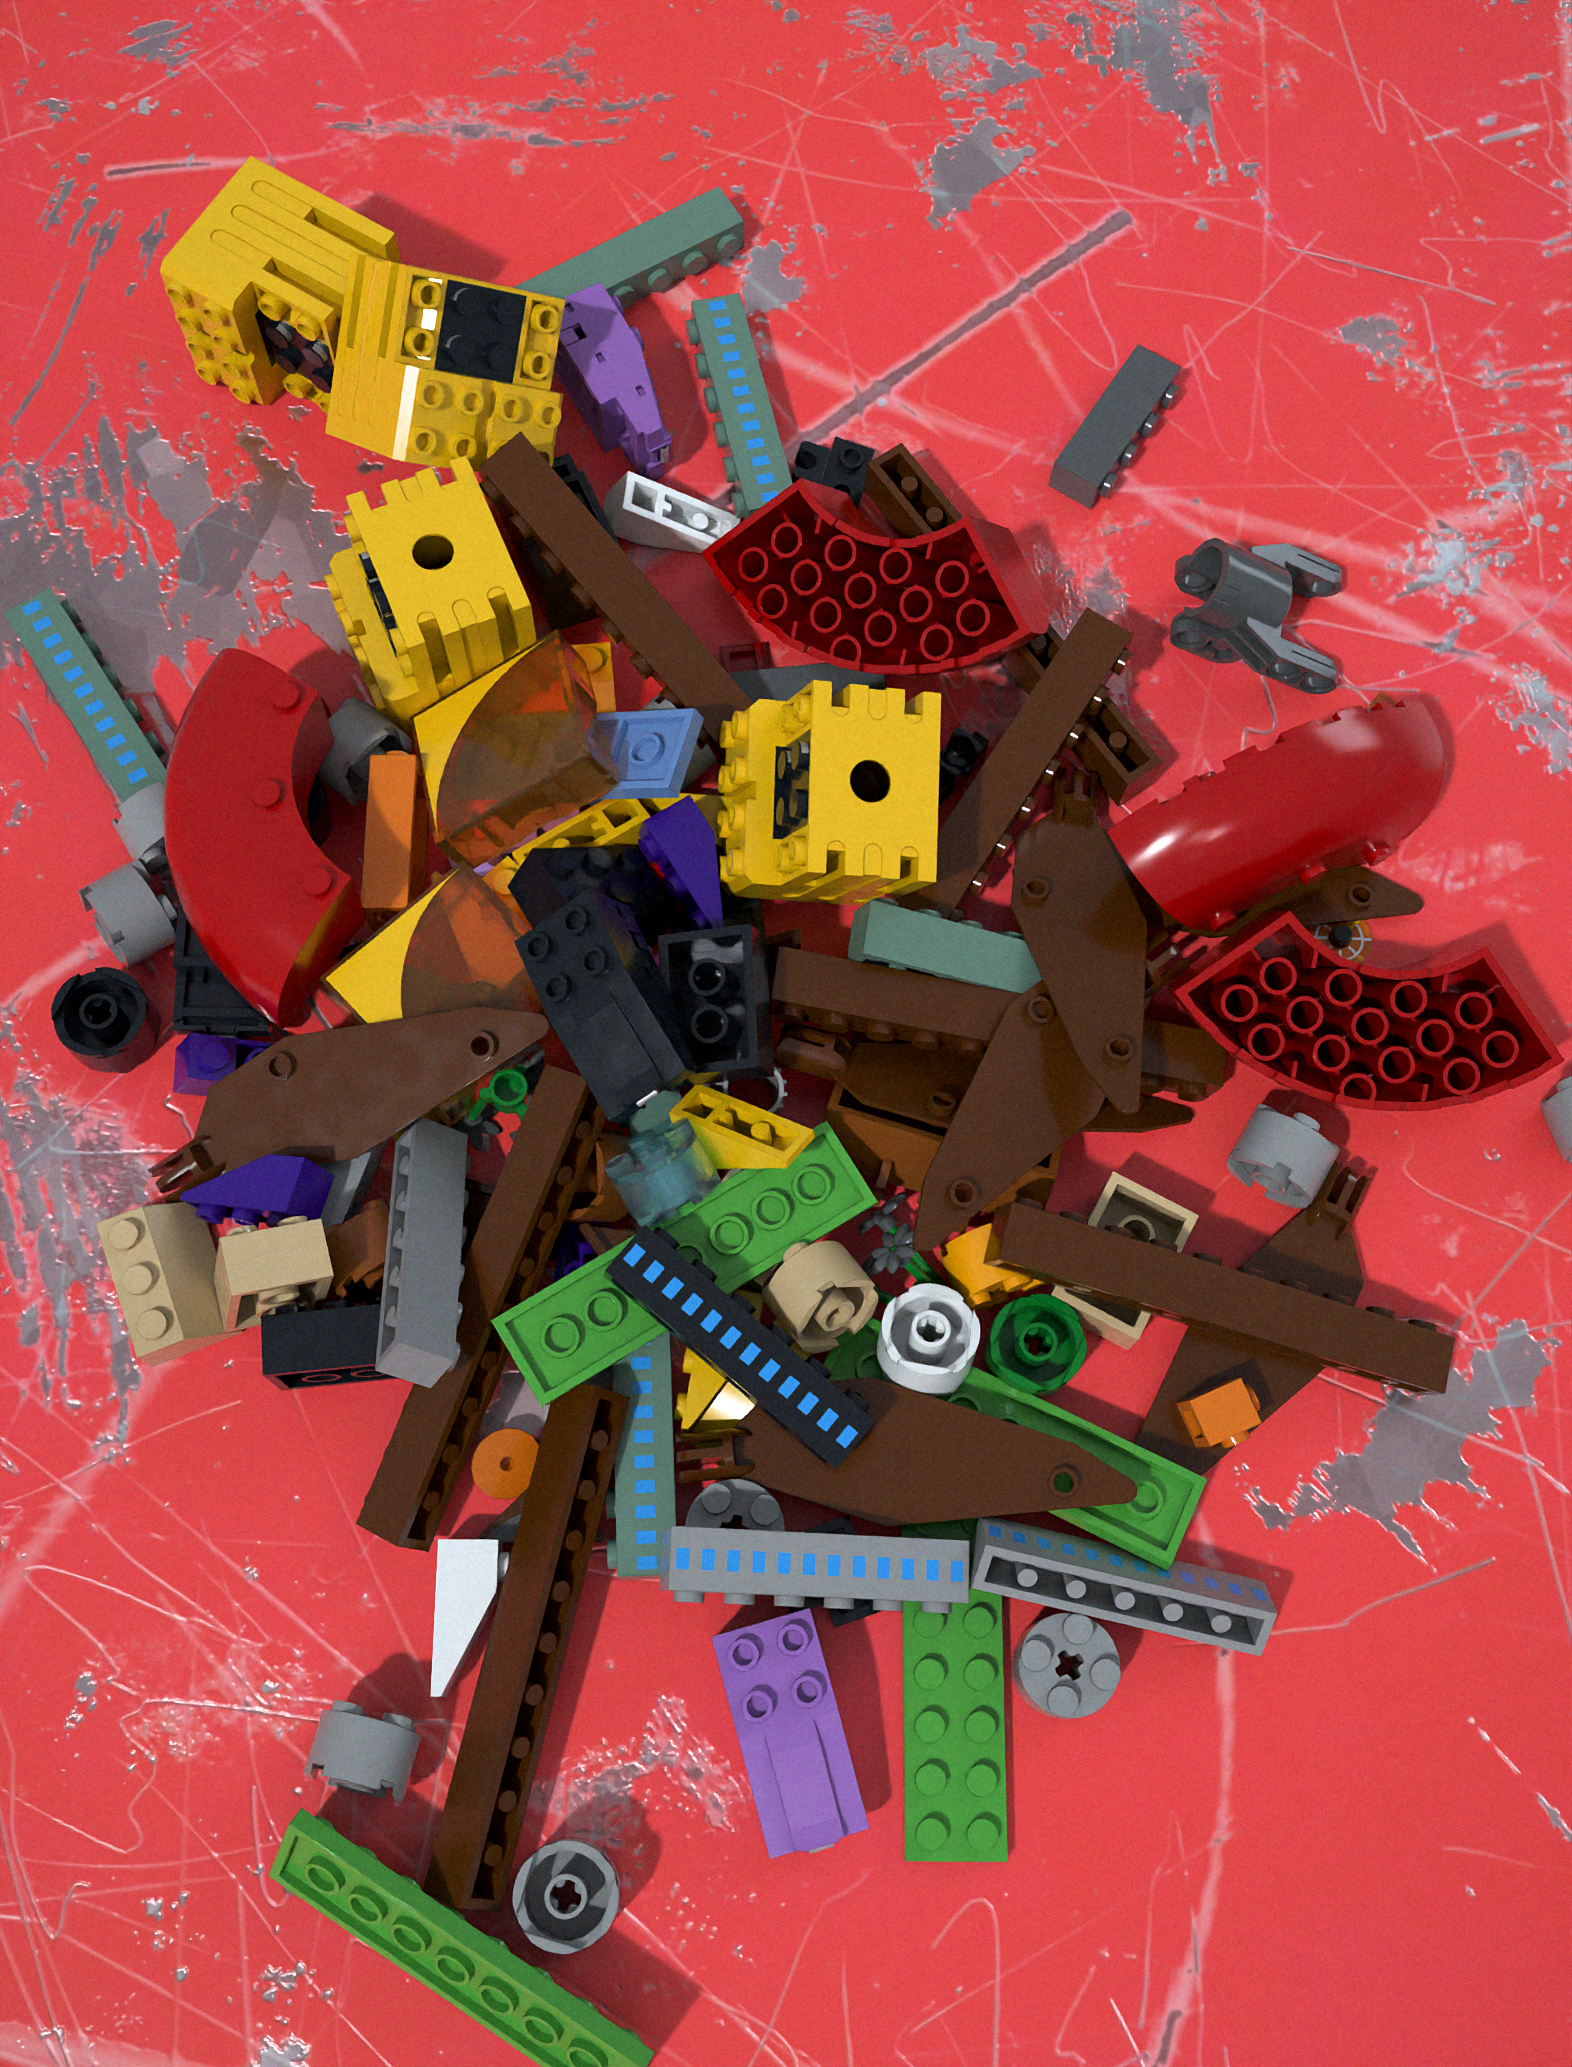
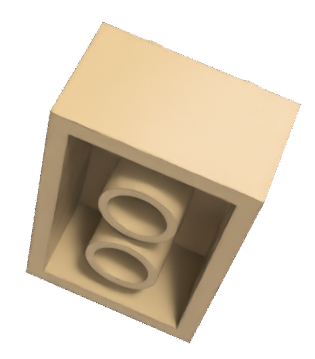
[1048,1171,1199,1350]
[214,1216,334,1333]

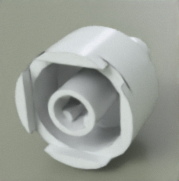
[877,1283,980,1397]

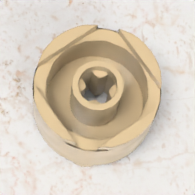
[761,1240,878,1353]

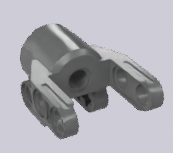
[1170,538,1342,694]

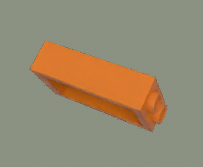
[361,751,430,941]

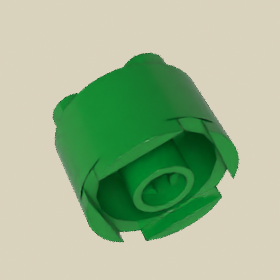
[983,1294,1087,1399]

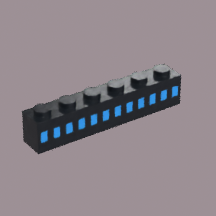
[603,1224,875,1469]

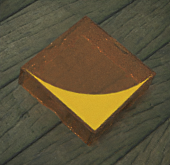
[409,629,620,873]
[319,860,557,1128]

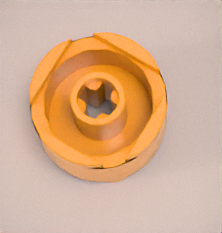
[938,1223,1048,1312]

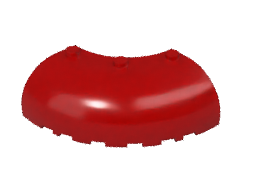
[701,478,1049,676]
[163,648,367,1029]
[1107,700,1445,933]
[1168,910,1565,1111]

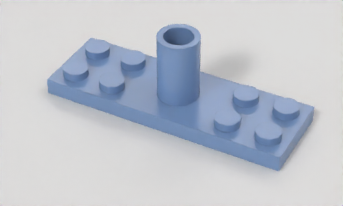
[450,708,704,806]

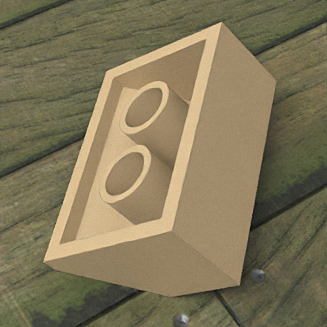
[95,1202,244,1367]

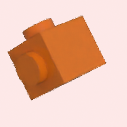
[1176,1378,1262,1448]

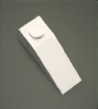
[603,471,740,553]
[430,1539,511,1698]

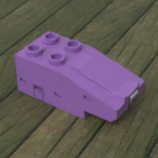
[554,282,673,481]
[712,1608,870,1859]

